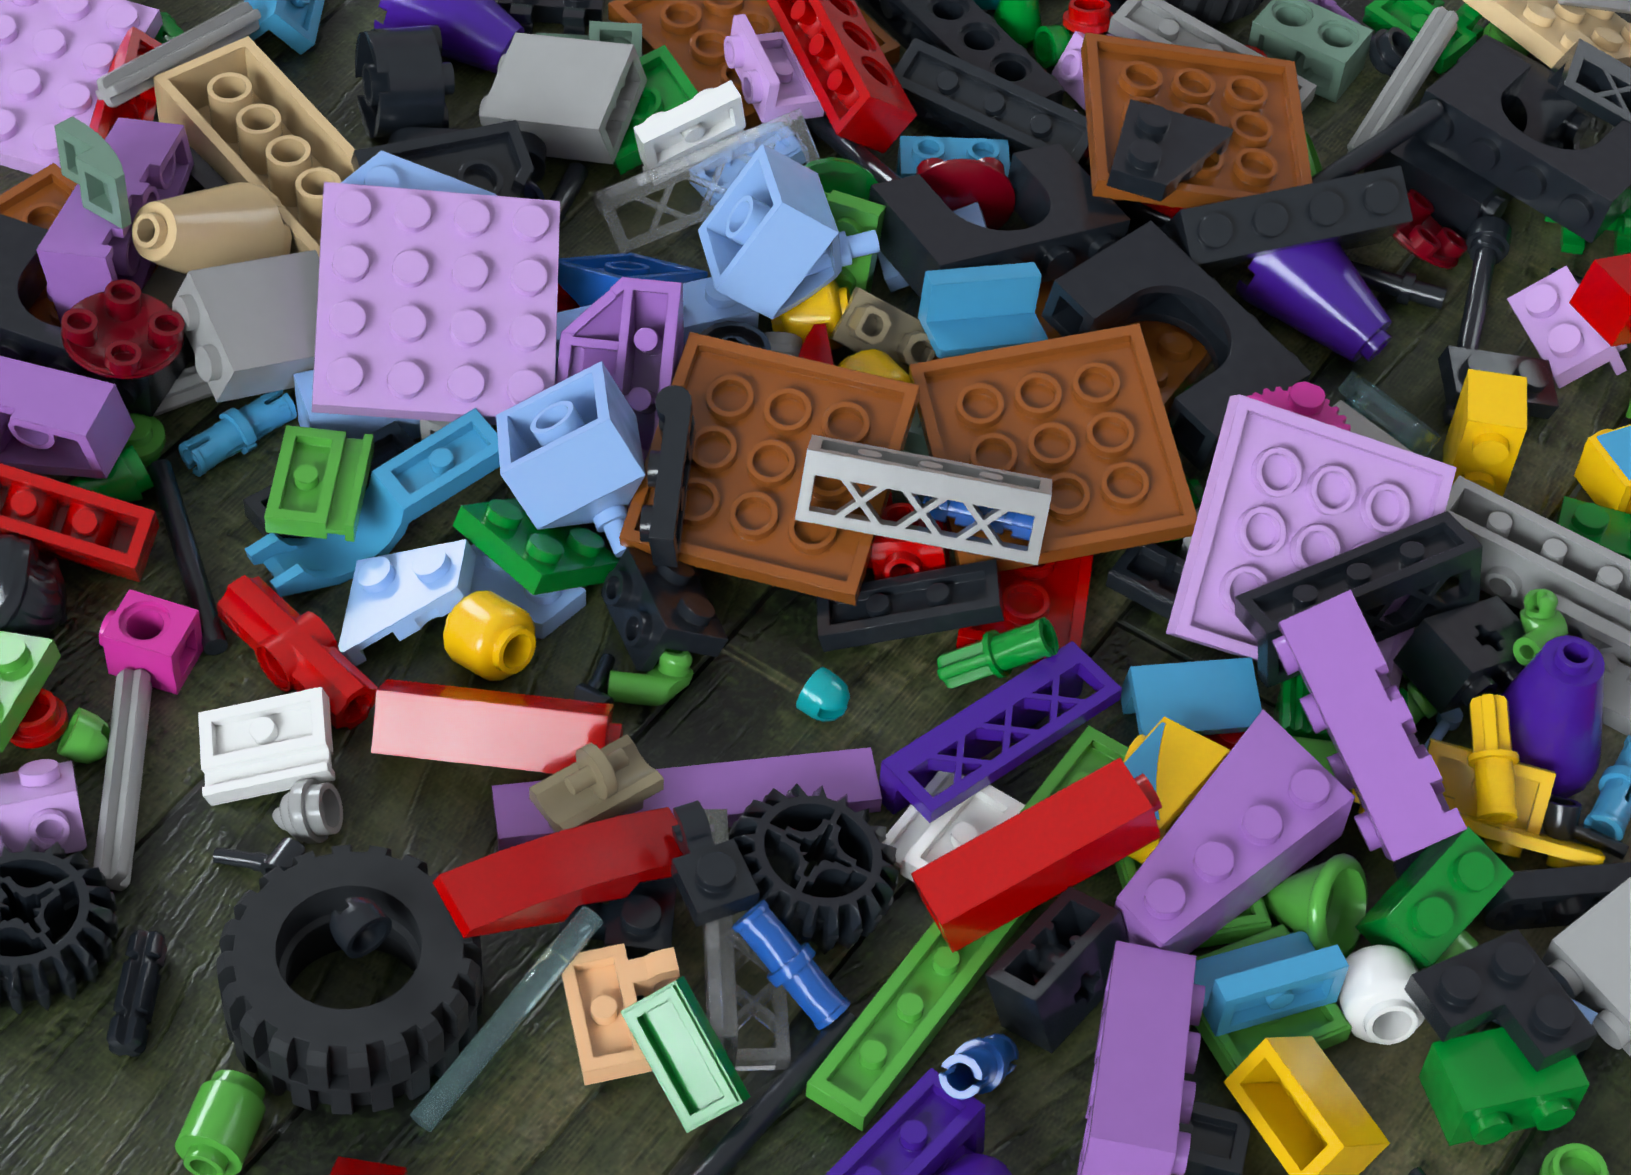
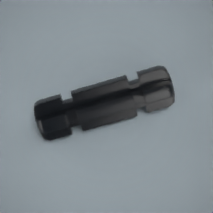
[106,929,167,1057]

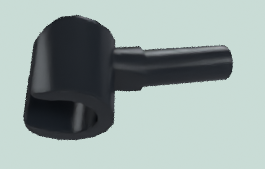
[574,653,615,704]
[1543,796,1629,860]
[213,837,305,876]

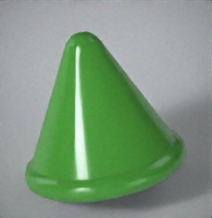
[1263,853,1368,959]

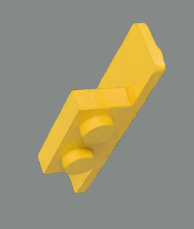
[1349,738,1605,868]

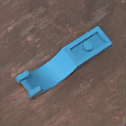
[245,408,500,597]

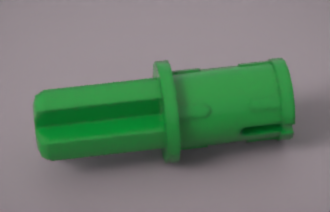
[937,617,1059,689]

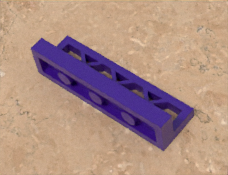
[879,641,1122,823]
[825,1068,985,1175]

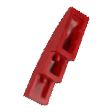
[433,807,683,938]

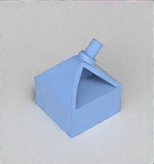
[698,143,880,319]
[496,361,645,558]

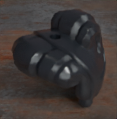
[0,533,67,636]

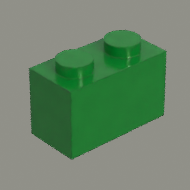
[1355,826,1514,969]
[1418,1027,1590,1146]

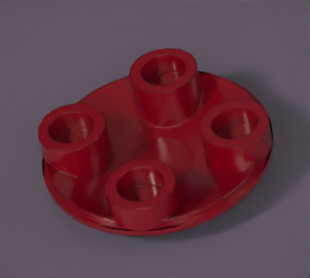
[916,157,1015,230]
[1391,189,1467,269]
[61,279,185,379]

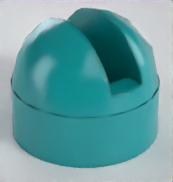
[796,667,850,722]

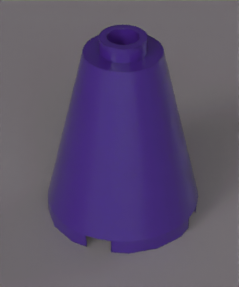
[374,0,525,74]
[1236,242,1392,362]
[1501,635,1605,798]

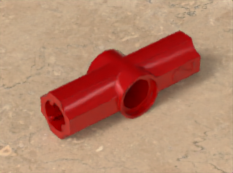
[217,575,378,730]

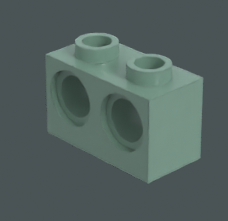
[1248,0,1373,103]

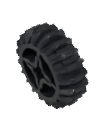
[728,783,899,955]
[0,838,119,1015]

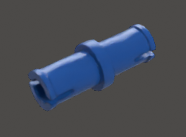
[732,900,851,1031]
[939,1033,1019,1100]

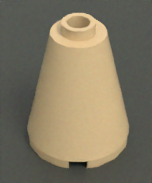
[132,182,292,275]

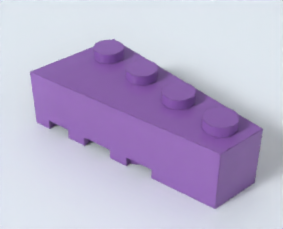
[36,117,194,323]
[0,356,135,479]
[1272,590,1467,862]
[1114,709,1355,954]
[1077,941,1205,1175]

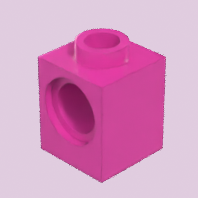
[99,589,203,695]

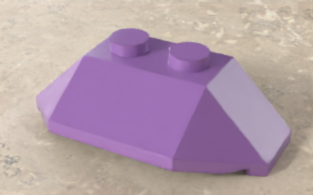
[555,277,684,510]

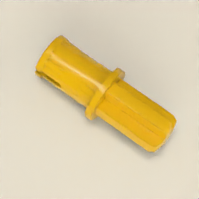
[1467,694,1520,824]

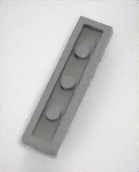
[1108,0,1317,112]

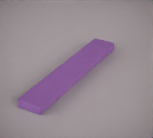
[492,747,882,851]

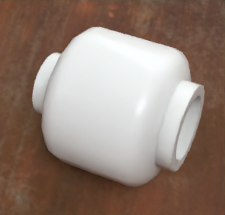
[1337,945,1425,1045]

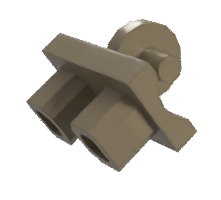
[829,287,935,375]
[529,735,664,833]

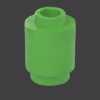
[175,1070,266,1175]

